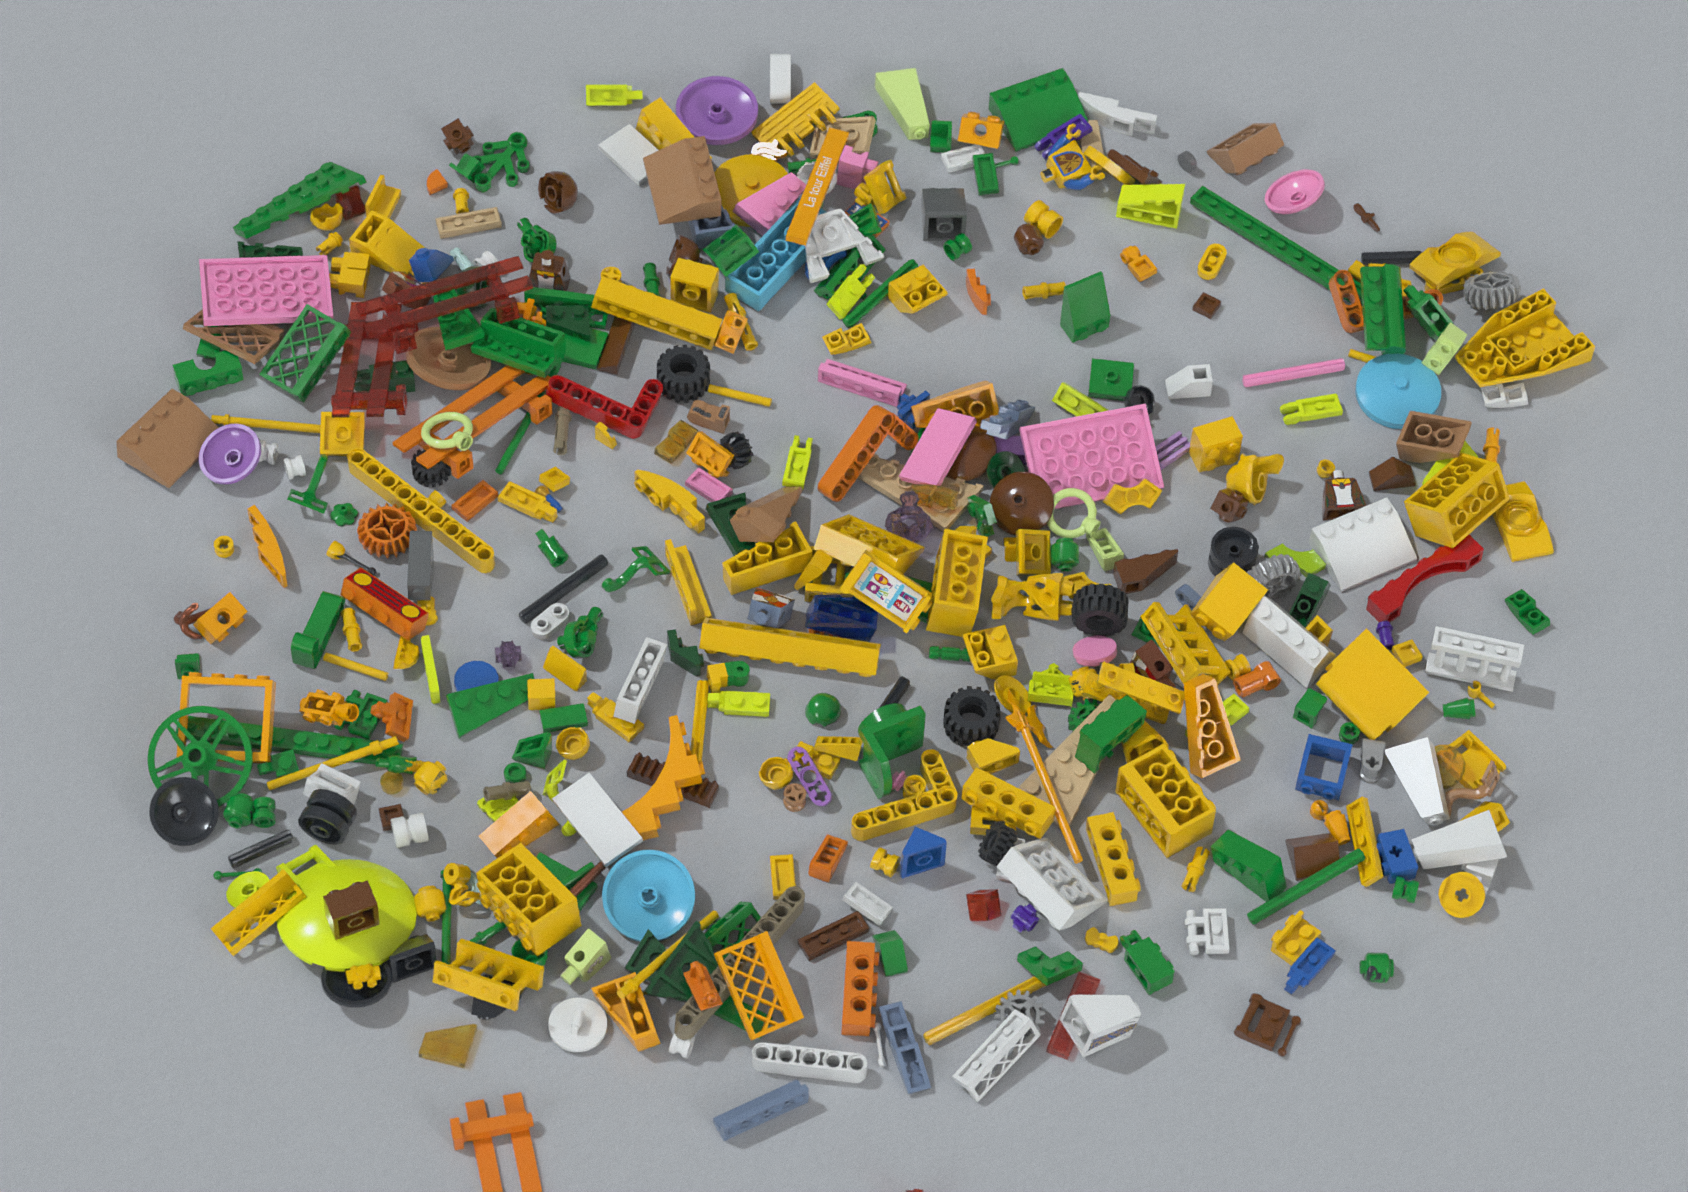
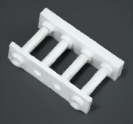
[1425,626,1524,692]

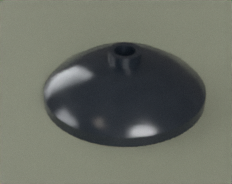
[149,777,219,846]
[321,961,392,1008]

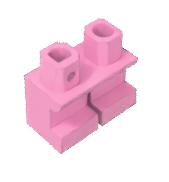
[836,145,878,189]

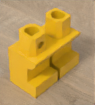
[329,252,371,298]

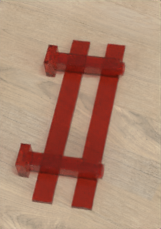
[355,256,533,354]
[331,301,419,418]

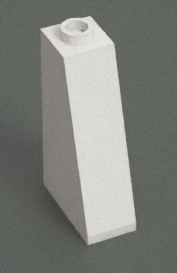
[1385,737,1450,825]
[1412,810,1507,870]

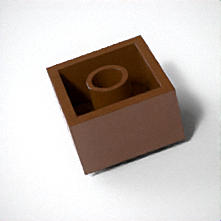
[323,880,380,940]

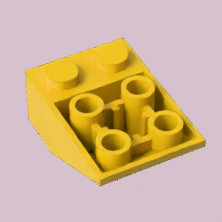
[349,210,425,274]

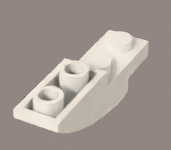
[1078,92,1157,136]

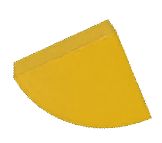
[595,421,617,449]

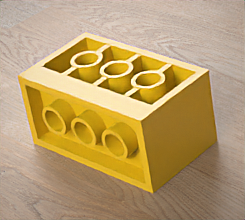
[1404,453,1510,548]
[926,529,988,637]
[1115,744,1216,858]
[476,843,582,956]

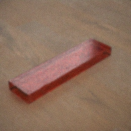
[1046,972,1101,1060]

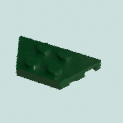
[643,920,718,1002]

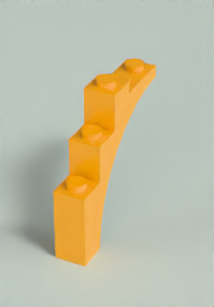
[622,715,705,841]

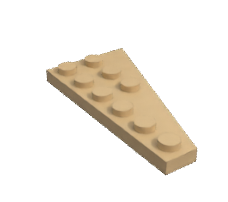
[858,454,984,532]

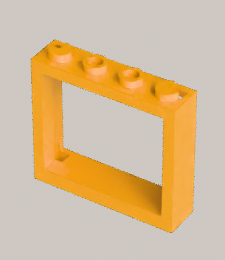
[176,672,276,763]

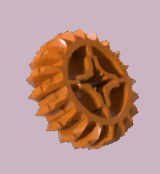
[357,502,417,559]

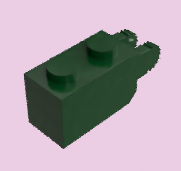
[352,360,416,397]

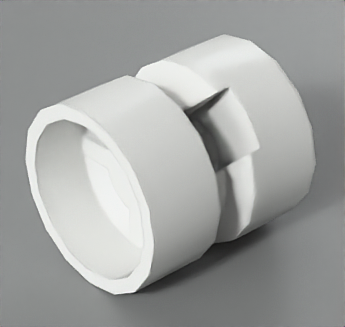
[391,812,429,848]

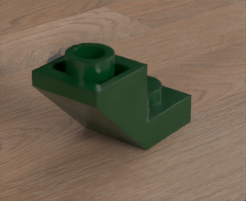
[667,629,704,677]

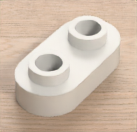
[531,603,569,640]

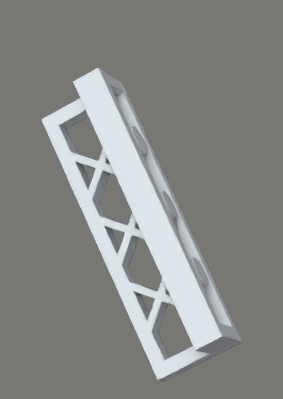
[952,1009,1040,1102]

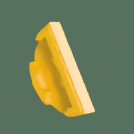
[393,636,419,669]

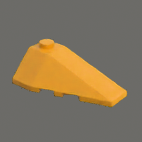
[911,380,999,428]

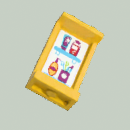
[840,549,933,634]

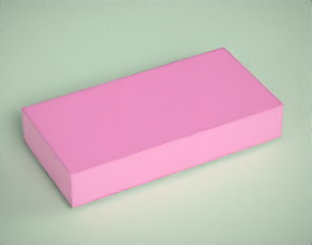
[685,467,733,502]

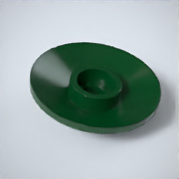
[987,451,1025,488]

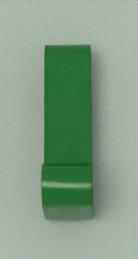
[291,591,346,669]

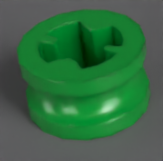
[1339,722,1360,744]

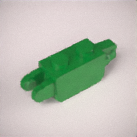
[1403,285,1454,340]

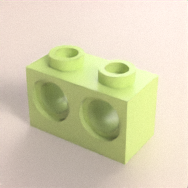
[1422,323,1468,375]

